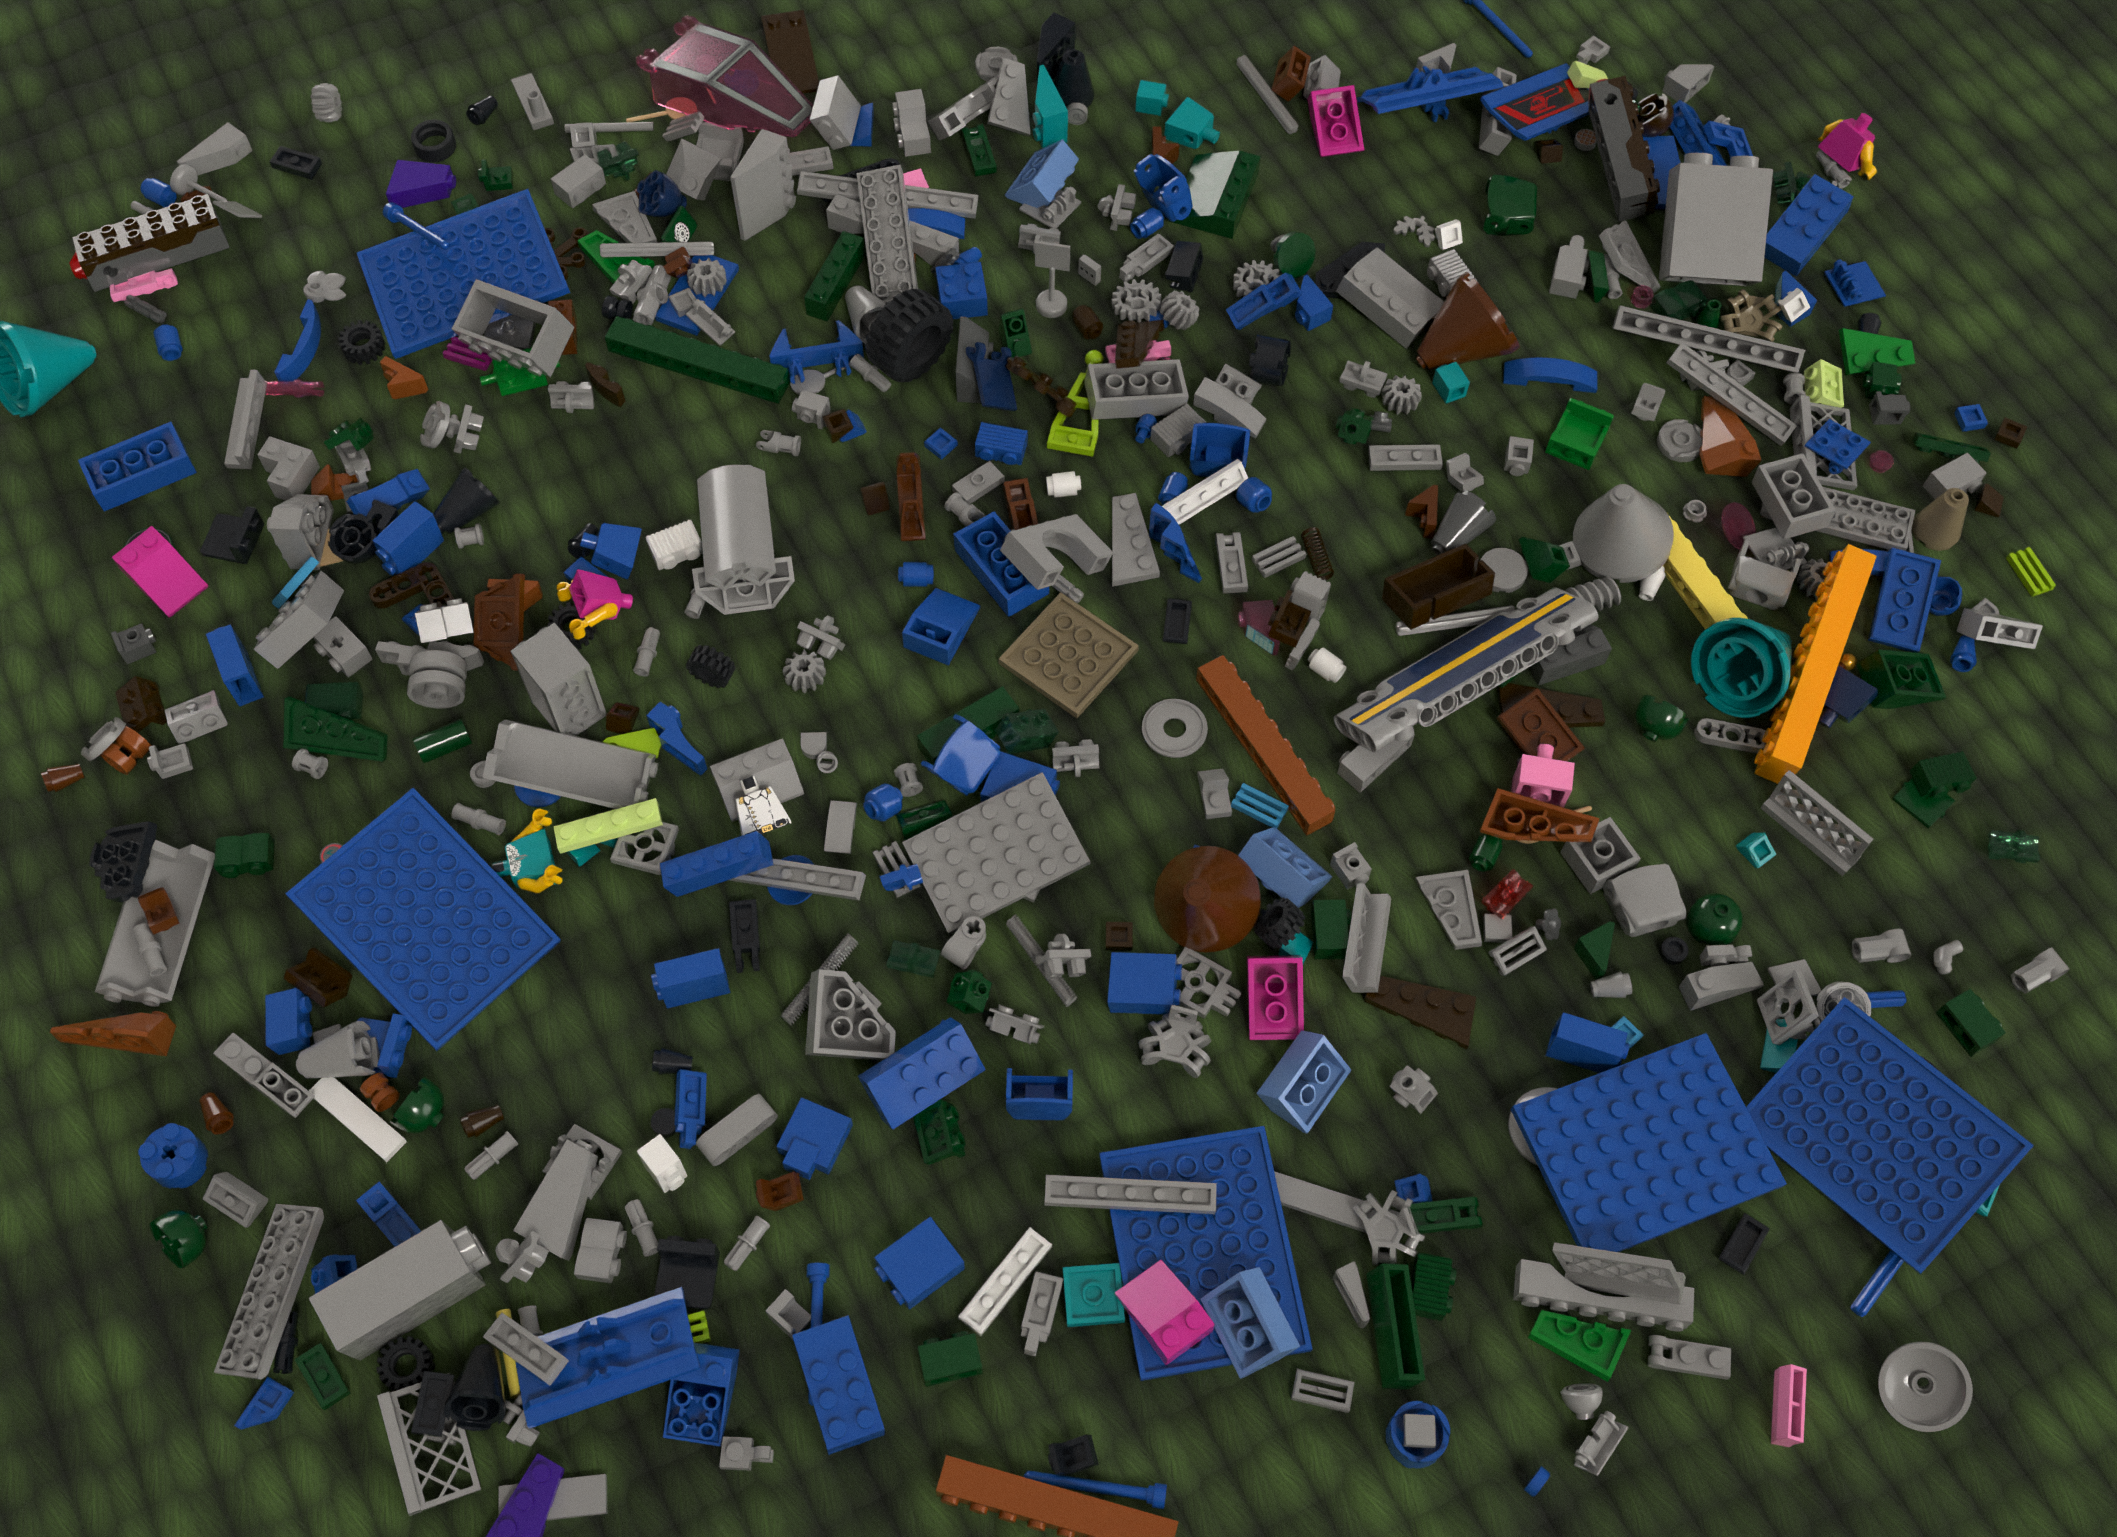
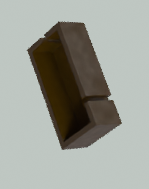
[1382,544,1495,630]

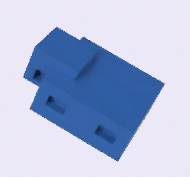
[776,1097,853,1180]

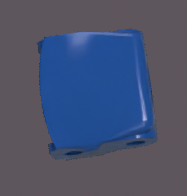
[1133,154,1193,222]
[1189,423,1250,477]
[921,714,1001,796]
[1006,1068,1073,1120]

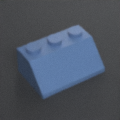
[1005,139,1079,208]
[1238,827,1332,908]
[1256,1030,1351,1134]
[1200,1267,1300,1379]

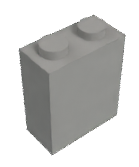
[810,75,861,150]

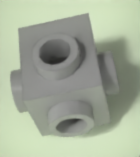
[1390,1066,1438,1114]

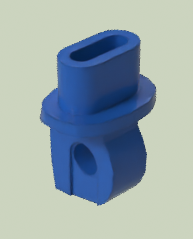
[880,864,923,891]

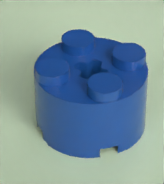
[138,1123,208,1189]
[1386,1401,1450,1468]

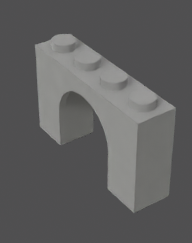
[1000,514,1113,590]

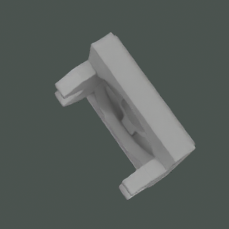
[610,822,679,875]
[1757,970,1819,1046]
[543,1124,622,1200]

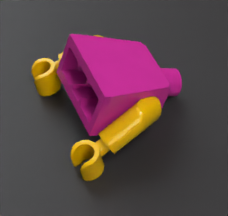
[1818,113,1877,181]
[557,569,633,639]

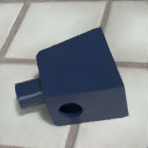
[1818,665,1878,729]

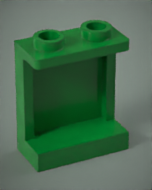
[1545,398,1614,470]

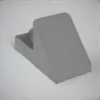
[1416,43,1456,73]
[1197,769,1232,819]

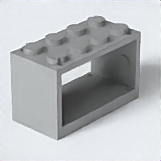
[452,279,574,377]
[511,623,607,736]

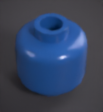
[1236,477,1272,513]
[863,783,903,822]

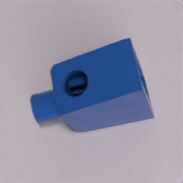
[580,523,642,579]

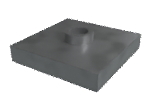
[484,315,536,350]

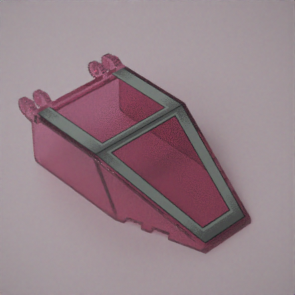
[636,15,813,137]

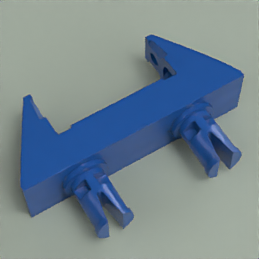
[769,320,864,384]

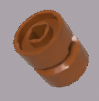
[100,726,151,775]

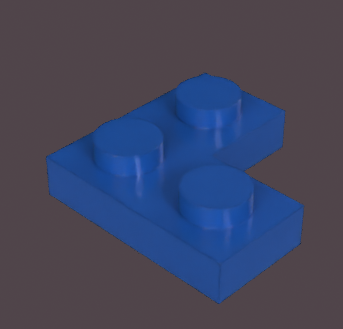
[1703,121,1753,159]

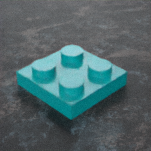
[1063,1263,1125,1327]

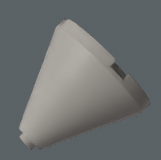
[1573,484,1674,583]

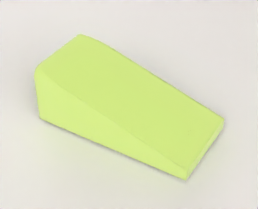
[1567,61,1608,88]

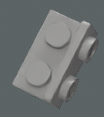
[165,690,228,744]

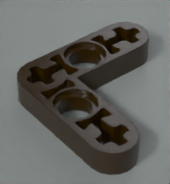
[369,562,454,609]

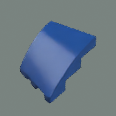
[1149,503,1202,583]

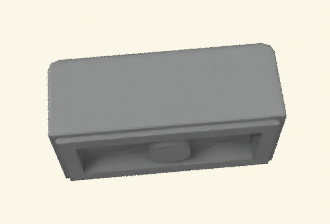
[203,1172,269,1228]

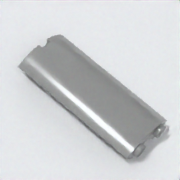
[697,465,776,591]
[482,720,658,809]
[95,840,215,1007]

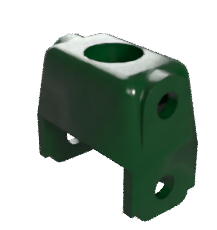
[1483,174,1537,236]

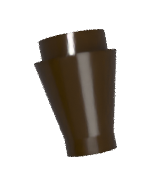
[459,1104,504,1138]

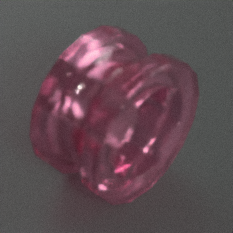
[1631,285,1654,309]

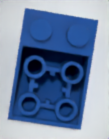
[902,588,980,666]
[663,1343,740,1447]

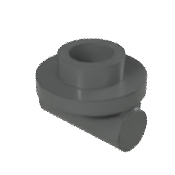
[1369,411,1392,433]

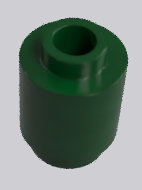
[1469,833,1503,872]

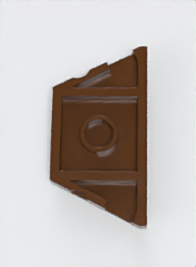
[474,574,525,671]

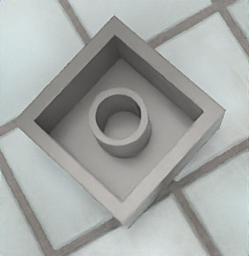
[1560,817,1641,894]

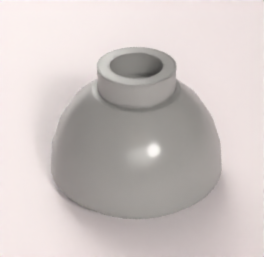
[1561,1383,1603,1420]

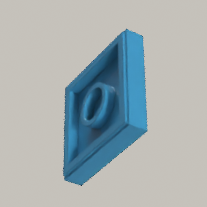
[272,557,319,609]

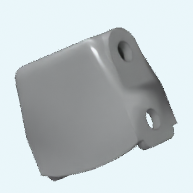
[1728,540,1802,610]
[1603,863,1686,937]

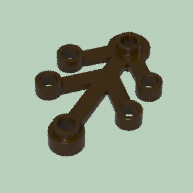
[545,227,589,280]
[1006,356,1077,417]

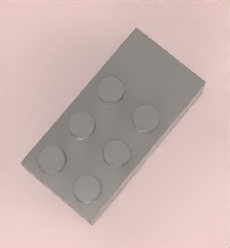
[1084,359,1189,420]

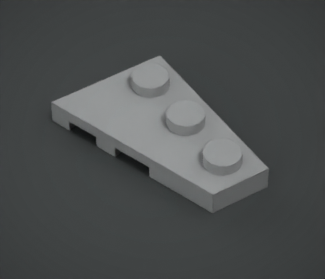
[987,58,1030,136]

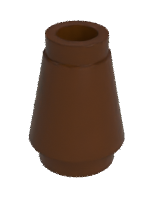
[41,764,85,792]
[199,1093,234,1135]

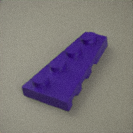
[486,1453,565,1537]

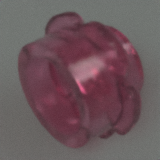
[1870,450,1894,473]

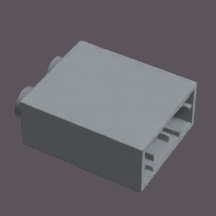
[1659,153,1773,287]
[309,1220,491,1361]

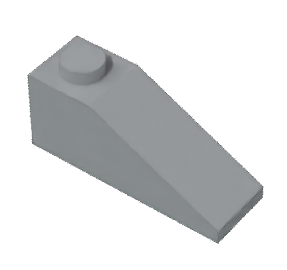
[177,122,253,175]
[1956,608,2043,649]
[1337,734,1415,793]
[1679,962,1764,1011]

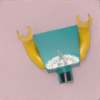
[492,809,562,893]

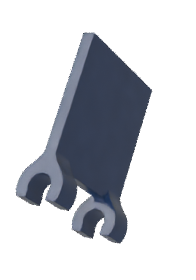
[966,342,1017,411]

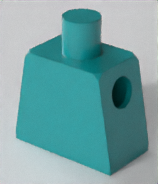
[1164,97,1220,149]

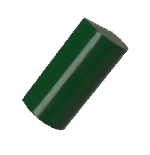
[413,719,472,763]

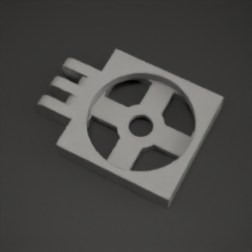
[1177,947,1241,1019]

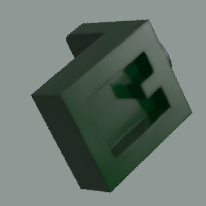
[478,159,513,191]

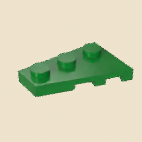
[578,230,655,284]
[1839,328,1915,375]
[1528,1310,1631,1382]

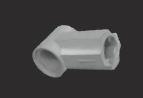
[1852,929,1911,963]
[2010,947,2070,994]

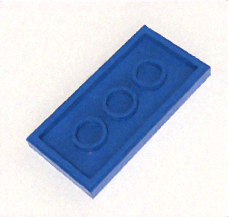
[1643,136,1680,209]
[655,255,739,336]
[1868,548,1941,653]

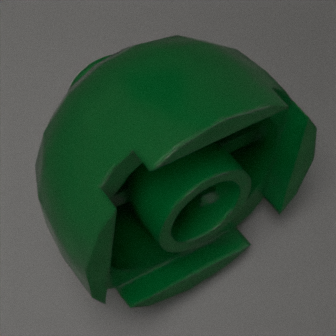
[1635,695,1689,742]
[1686,893,1743,945]
[390,1077,444,1134]
[149,1210,207,1268]

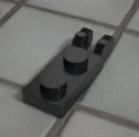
[729,899,761,973]

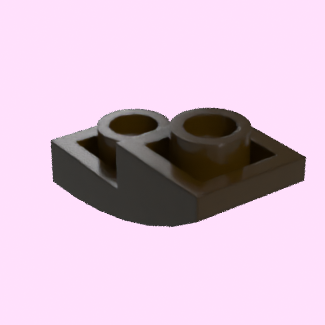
[585,362,625,408]

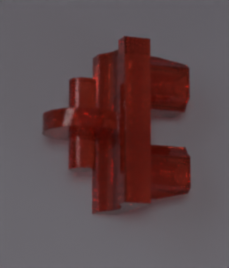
[1481,869,1533,920]

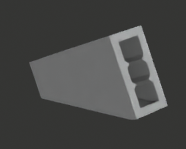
[513,1139,598,1261]

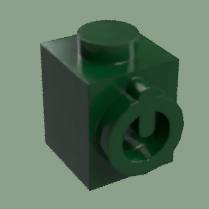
[1862,362,1902,399]

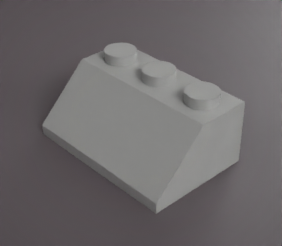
[710,738,804,822]

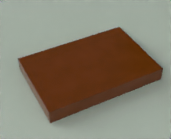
[1496,688,1585,762]

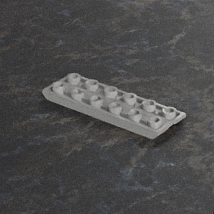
[856,165,918,303]
[1760,487,1915,551]
[214,1204,324,1380]

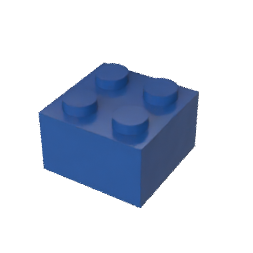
[935,262,988,319]

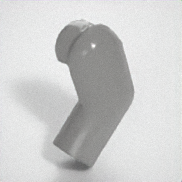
[1934,940,1963,974]

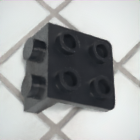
[200,507,265,564]
[654,1236,720,1309]

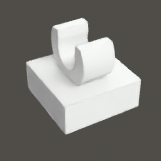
[1435,219,1463,250]
[1778,288,1810,322]

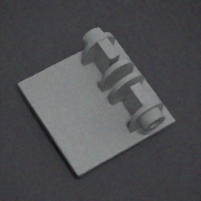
[1019,186,1081,228]
[1743,527,1809,570]

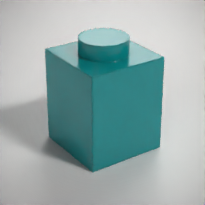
[1135,80,1169,116]
[1432,362,1470,404]

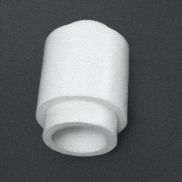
[1046,471,1081,498]
[1308,647,1347,683]

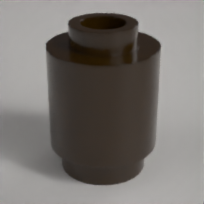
[1072,305,1103,339]

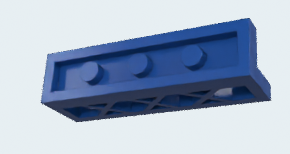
[1670,100,1727,166]

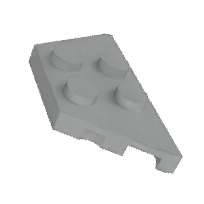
[1599,221,1661,293]

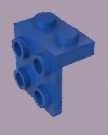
[357,1014,412,1078]

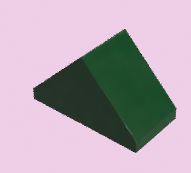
[1573,921,1615,979]

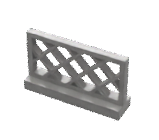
[1790,395,1858,490]
[1761,770,1873,876]
[1553,1243,1686,1305]
[377,1373,481,1516]

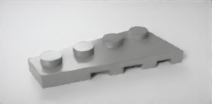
[1112,493,1160,587]

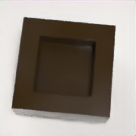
[1994,417,2028,449]
[1106,922,1133,951]

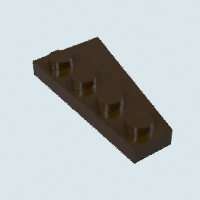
[1115,320,1165,369]
[1496,683,1605,730]
[1364,976,1476,1050]

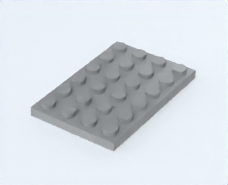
[902,772,1090,935]

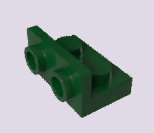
[913,1100,966,1165]

